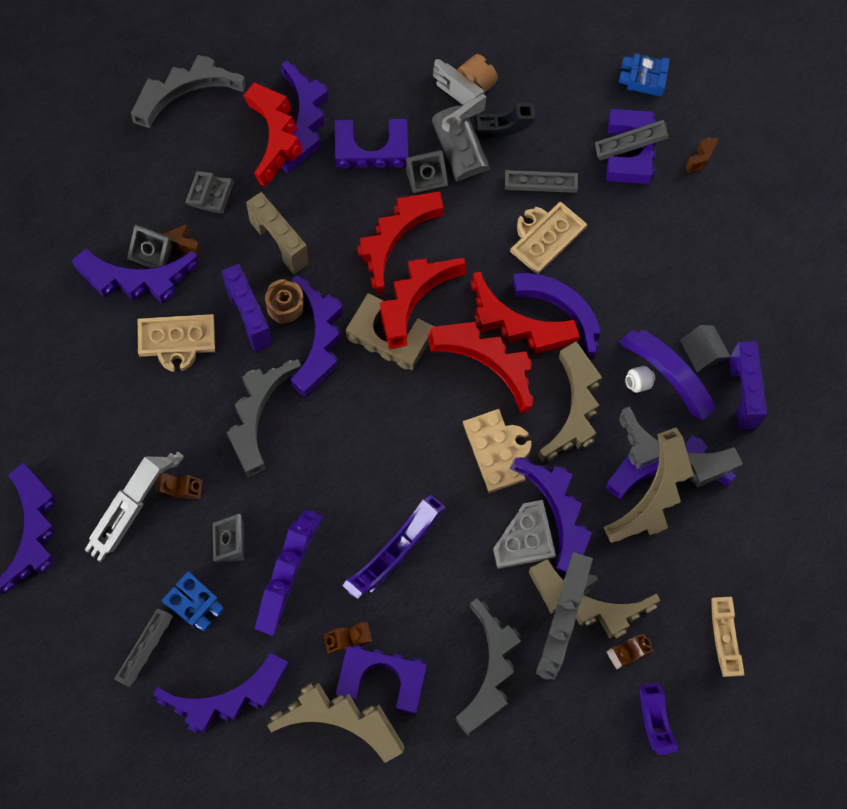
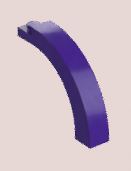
[512,273,601,359]
[620,330,716,420]

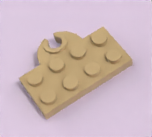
[510,202,587,274]
[138,314,215,372]
[463,409,531,493]

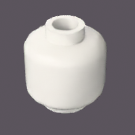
[625,366,655,393]

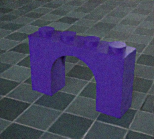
[606,109,656,184]
[335,119,408,169]
[222,264,272,352]
[729,341,767,430]
[336,645,427,716]

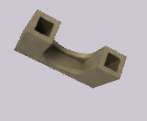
[246,192,309,275]
[346,293,434,370]

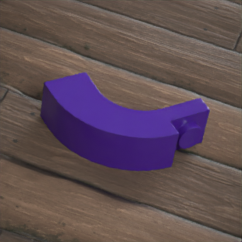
[640,683,678,755]

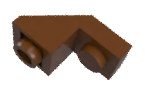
[685,137,718,173]
[155,473,203,499]
[323,622,372,654]
[606,634,654,670]

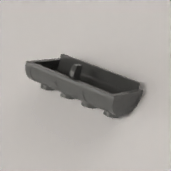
[432,105,490,182]

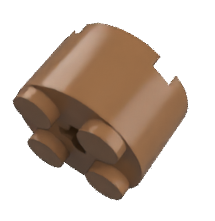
[457,54,498,93]
[265,279,304,324]

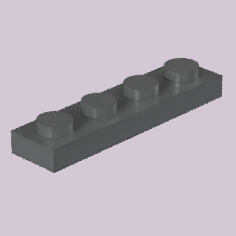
[595,120,668,161]
[505,170,578,193]
[114,609,173,687]

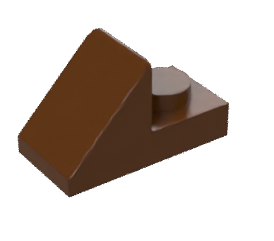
[163,225,201,257]

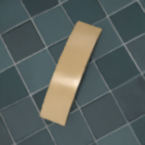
[711,597,744,677]

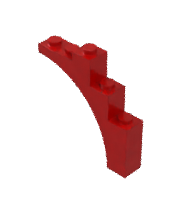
[243,83,303,187]
[357,192,443,295]
[379,258,466,349]
[470,272,580,355]
[427,322,533,413]

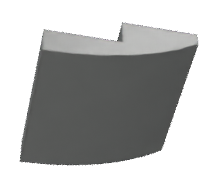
[185,171,234,214]

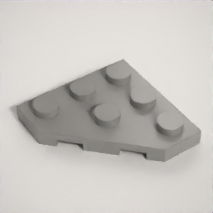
[493,500,556,569]

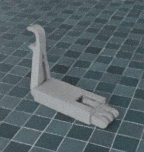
[433,59,486,132]

